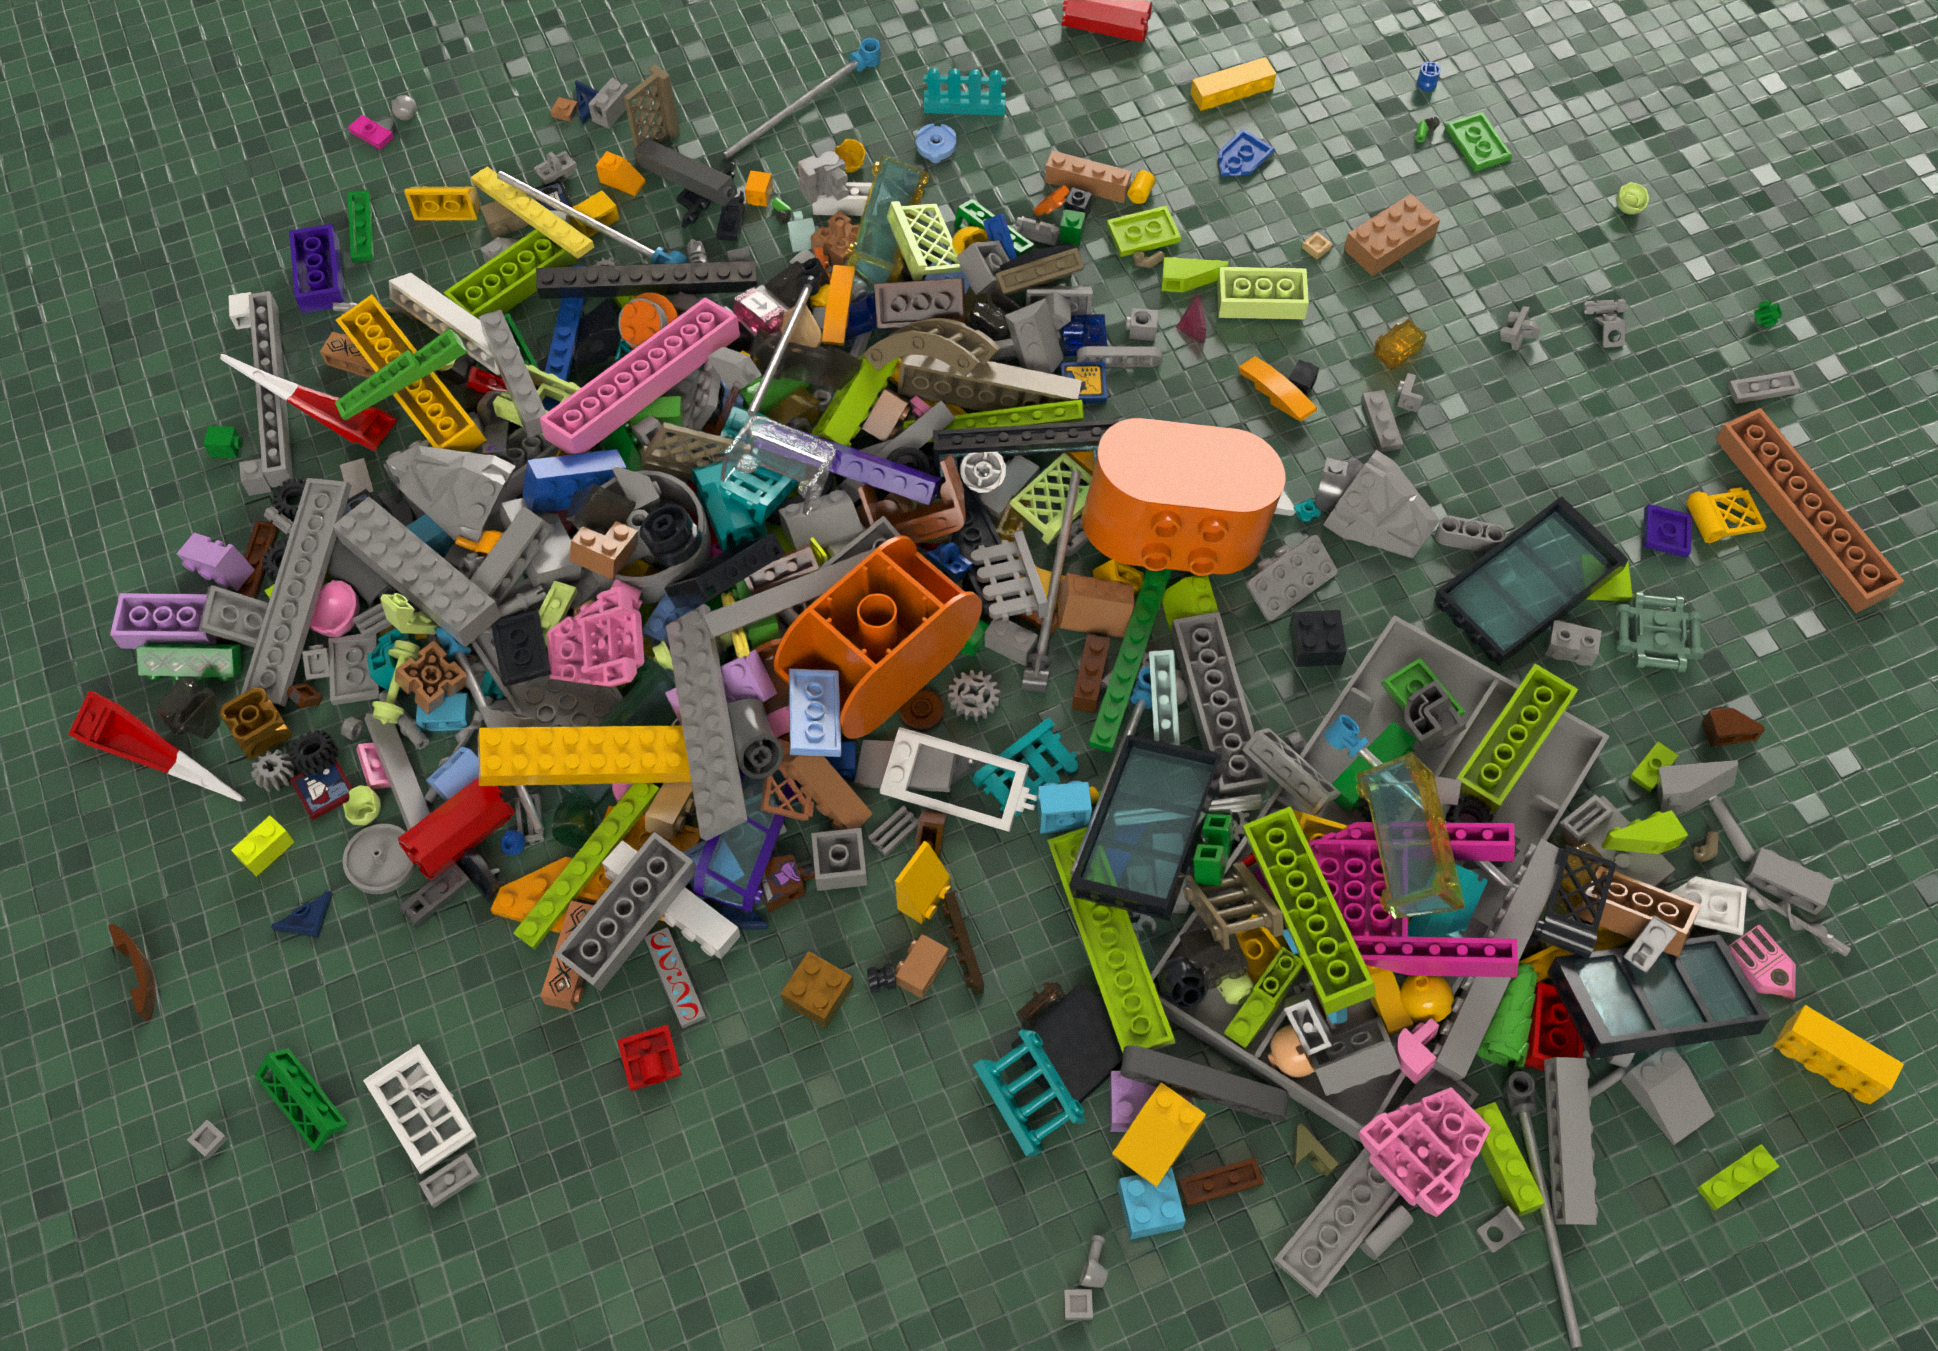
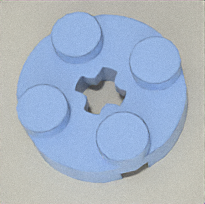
[916,124,957,163]

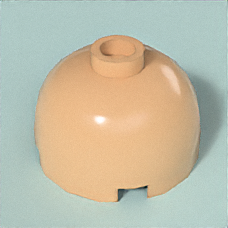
[1268,1024,1315,1078]

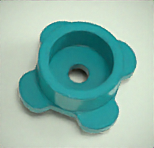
[1294,498,1321,522]

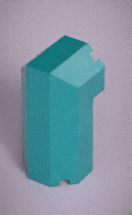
[691,457,767,552]
[1408,858,1488,938]

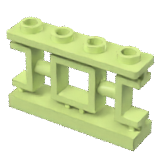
[493,364,581,436]

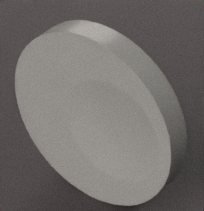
[343,824,417,894]

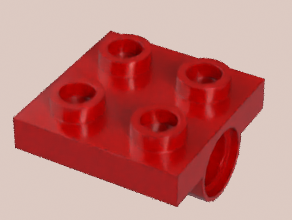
[617,1025,682,1092]

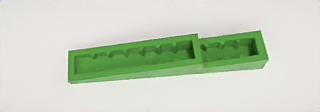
[335,328,468,420]

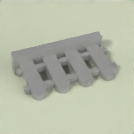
[971,531,1048,621]

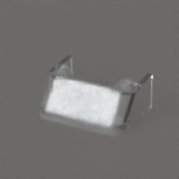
[720,416,836,516]

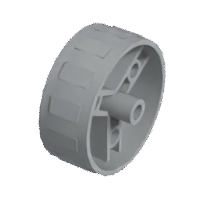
[578,470,711,604]

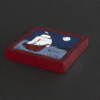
[290,760,353,821]

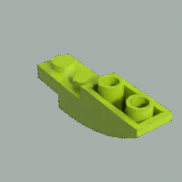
[1223,947,1303,1050]

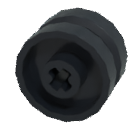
[640,504,702,566]

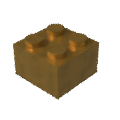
[780,951,854,1029]

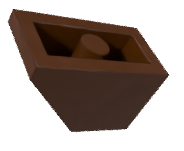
[1702,707,1765,747]
[914,810,947,860]

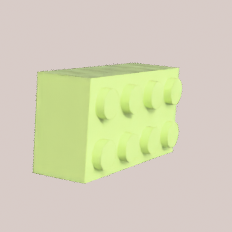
[1217,267,1309,319]

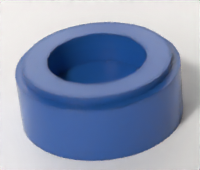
[501,830,525,856]

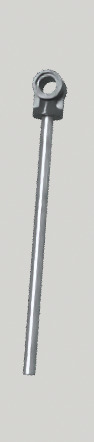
[1022,470,1081,694]
[1502,1071,1583,1348]

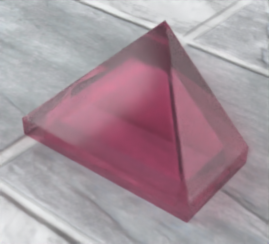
[1176,295,1207,343]

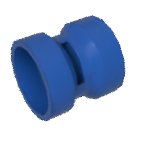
[1417,61,1441,91]

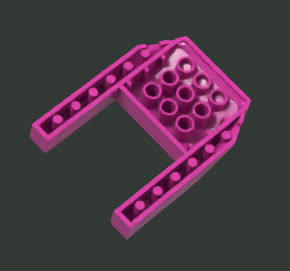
[1308,822,1518,978]

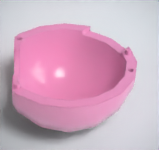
[309,580,360,638]

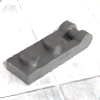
[399,863,472,928]

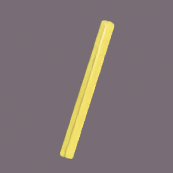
[721,591,750,658]

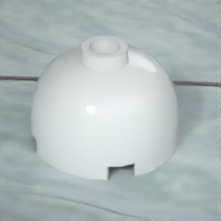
[960,452,1006,493]

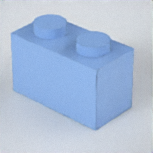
[426,747,479,801]

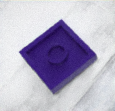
[1643,504,1692,558]

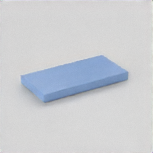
[789,668,841,757]

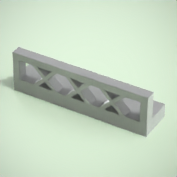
[1242,728,1341,816]

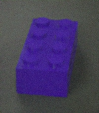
[289,224,345,314]

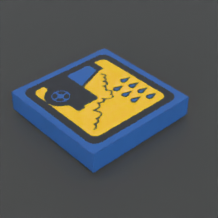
[1061,362,1107,403]

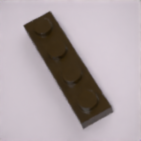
[941,892,984,995]

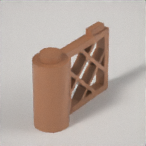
[760,739,814,821]

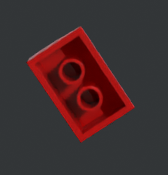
[1524,982,1583,1071]

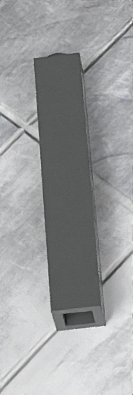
[633,138,738,206]

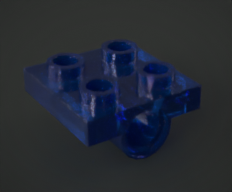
[845,292,877,340]
[1062,314,1108,356]

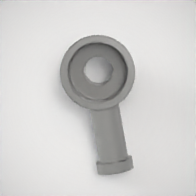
[1079,1235,1108,1288]

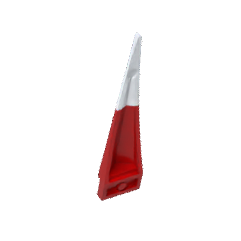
[220,354,398,452]
[68,691,246,801]

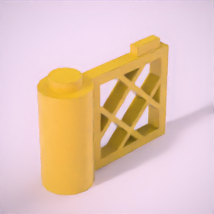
[1686,487,1767,543]

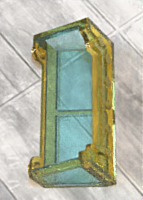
[846,155,930,287]
[1356,752,1465,919]

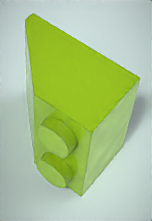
[1162,575,1219,635]

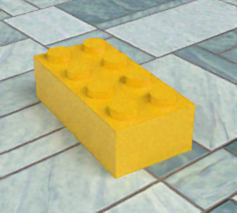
[1773,1005,1904,1105]

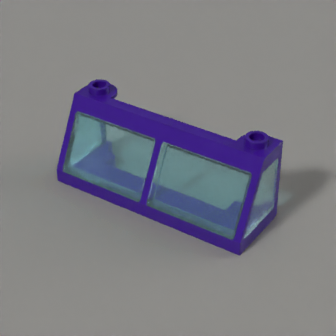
[693,767,801,912]

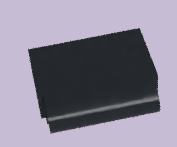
[1011,983,1123,1110]

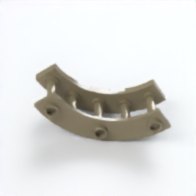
[863,318,1001,377]

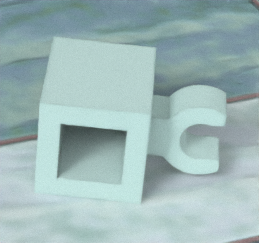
[787,211,819,252]

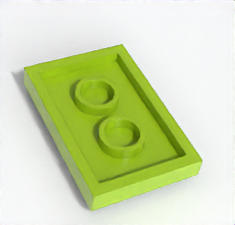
[1107,205,1181,257]

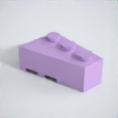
[177,533,255,591]

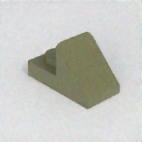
[1292,1123,1338,1177]

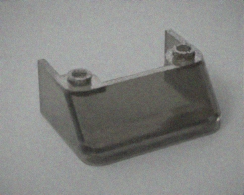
[750,329,862,394]

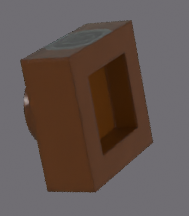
[287,683,323,708]

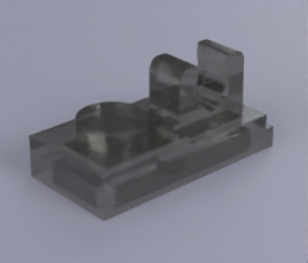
[1016,982,1065,1030]

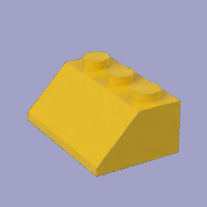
[405,186,480,220]

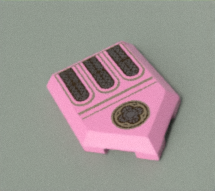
[1729,925,1796,1000]

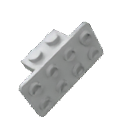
[1246,535,1338,620]

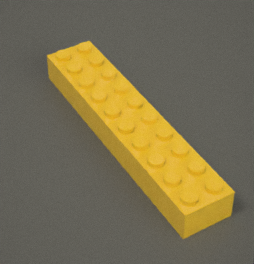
[336,294,487,452]
[477,726,691,786]

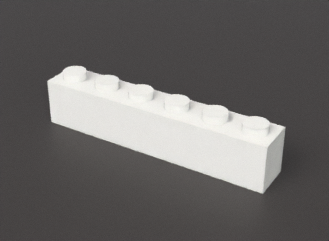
[602,840,740,959]

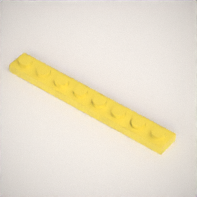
[471,167,594,259]

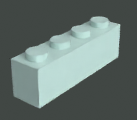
[1149,650,1180,746]

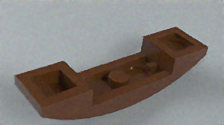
[108,924,156,1021]

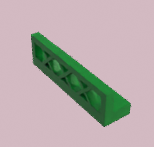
[954,199,1034,257]
[254,1048,348,1152]

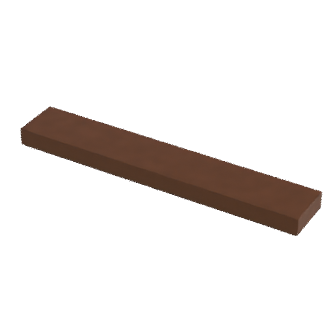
[216,521,280,646]

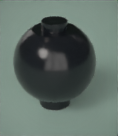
[1157,956,1209,1009]

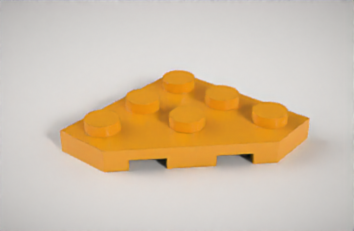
[491,857,577,933]

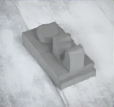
[1623,915,1677,972]

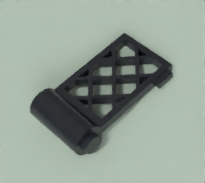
[1533,845,1617,958]

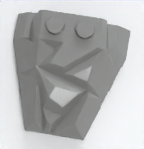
[398,446,516,543]
[1323,450,1440,559]

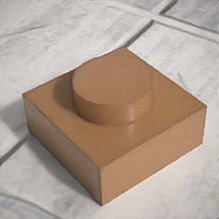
[550,97,579,122]

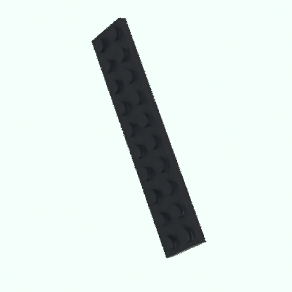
[910,442,1029,614]

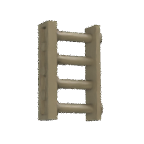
[1183,862,1284,950]

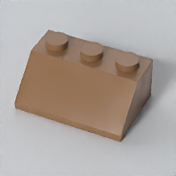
[1057,573,1134,639]

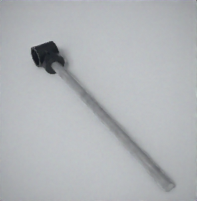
[747,258,829,417]

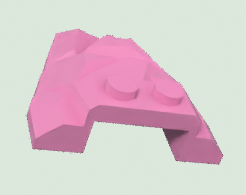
[547,586,644,687]
[1358,1087,1491,1217]

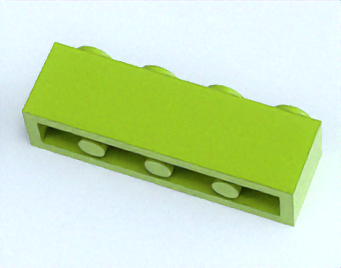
[1474,1102,1545,1217]

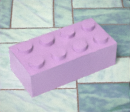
[110,593,217,649]
[665,649,778,726]

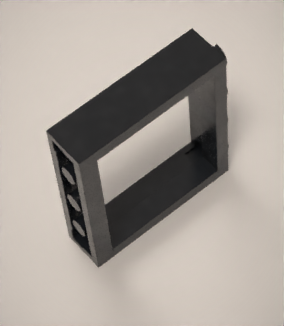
[664,533,785,609]

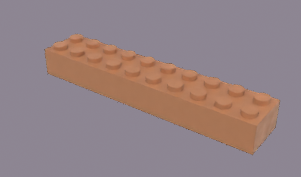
[1715,408,1904,613]

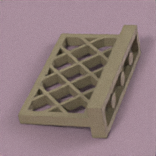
[624,65,680,149]
[991,247,1084,300]
[640,422,749,481]

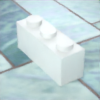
[812,182,877,216]

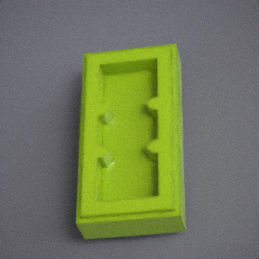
[1629,741,1679,792]

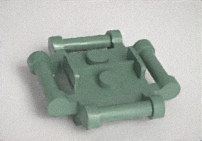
[1616,592,1704,672]

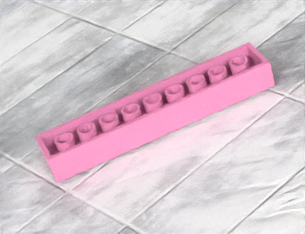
[539,297,740,455]

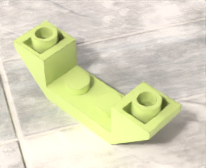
[380,594,439,634]

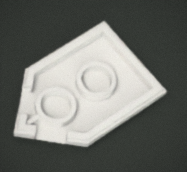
[1670,876,1747,936]

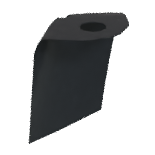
[573,298,622,367]

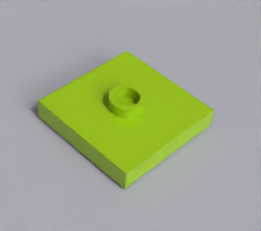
[1579,556,1633,601]

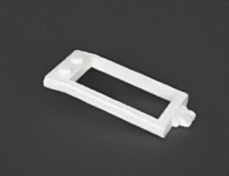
[880,727,1038,832]

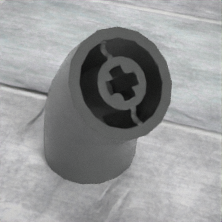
[326,539,398,607]
[727,699,784,779]

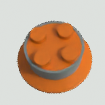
[618,293,678,350]

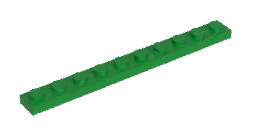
[1089,569,1172,753]

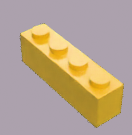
[1190,57,1276,111]

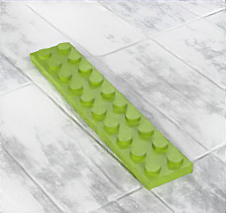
[1047,826,1175,1053]

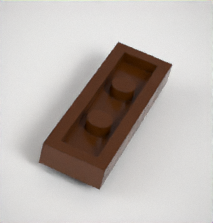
[1178,1157,1264,1208]

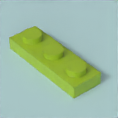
[1697,1144,1780,1211]

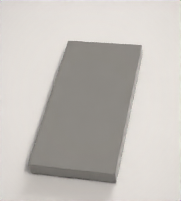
[854,740,957,792]

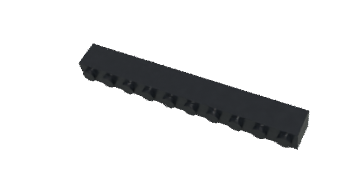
[536,261,758,299]

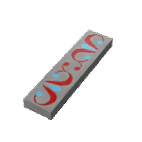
[644,927,706,1029]

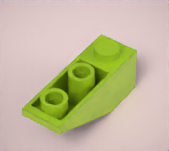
[1161,257,1228,292]
[1601,810,1688,855]

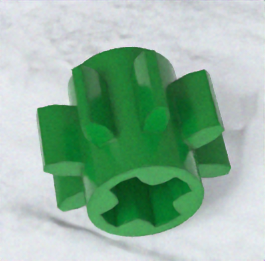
[1754,299,1782,328]

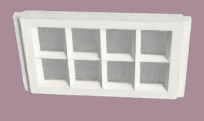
[363,1044,477,1174]

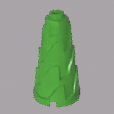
[739,366,813,417]
[1477,963,1538,1069]

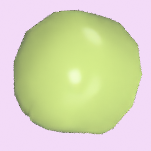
[1616,182,1649,214]
[343,785,381,825]

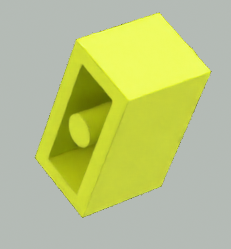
[231,816,294,877]

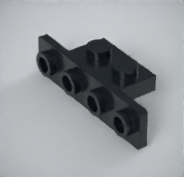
[676,162,736,229]

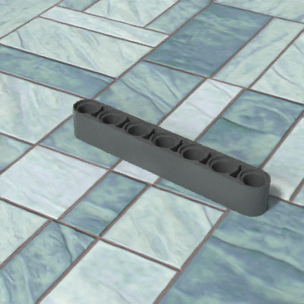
[1120,1045,1288,1122]

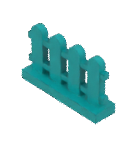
[923,68,1006,116]
[719,447,808,524]
[972,717,1078,817]

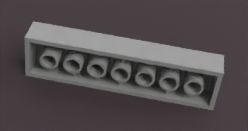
[332,497,501,647]
[1171,612,1269,799]

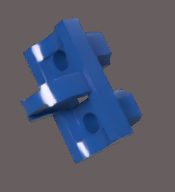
[926,542,972,584]

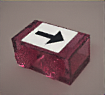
[733,287,784,338]

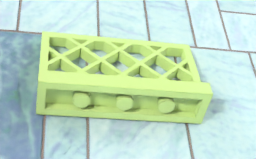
[887,201,961,281]
[1010,453,1092,544]

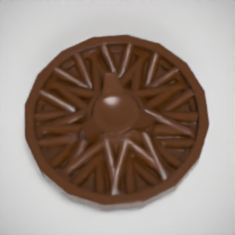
[899,689,944,731]

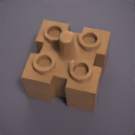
[811,211,872,266]
[395,641,467,715]

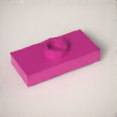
[348,115,394,150]

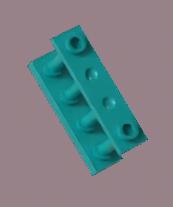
[973,1029,1086,1156]

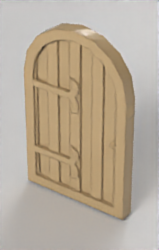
[775,304,822,356]

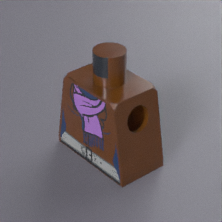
[753,855,815,912]

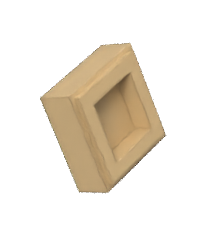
[1302,232,1332,260]

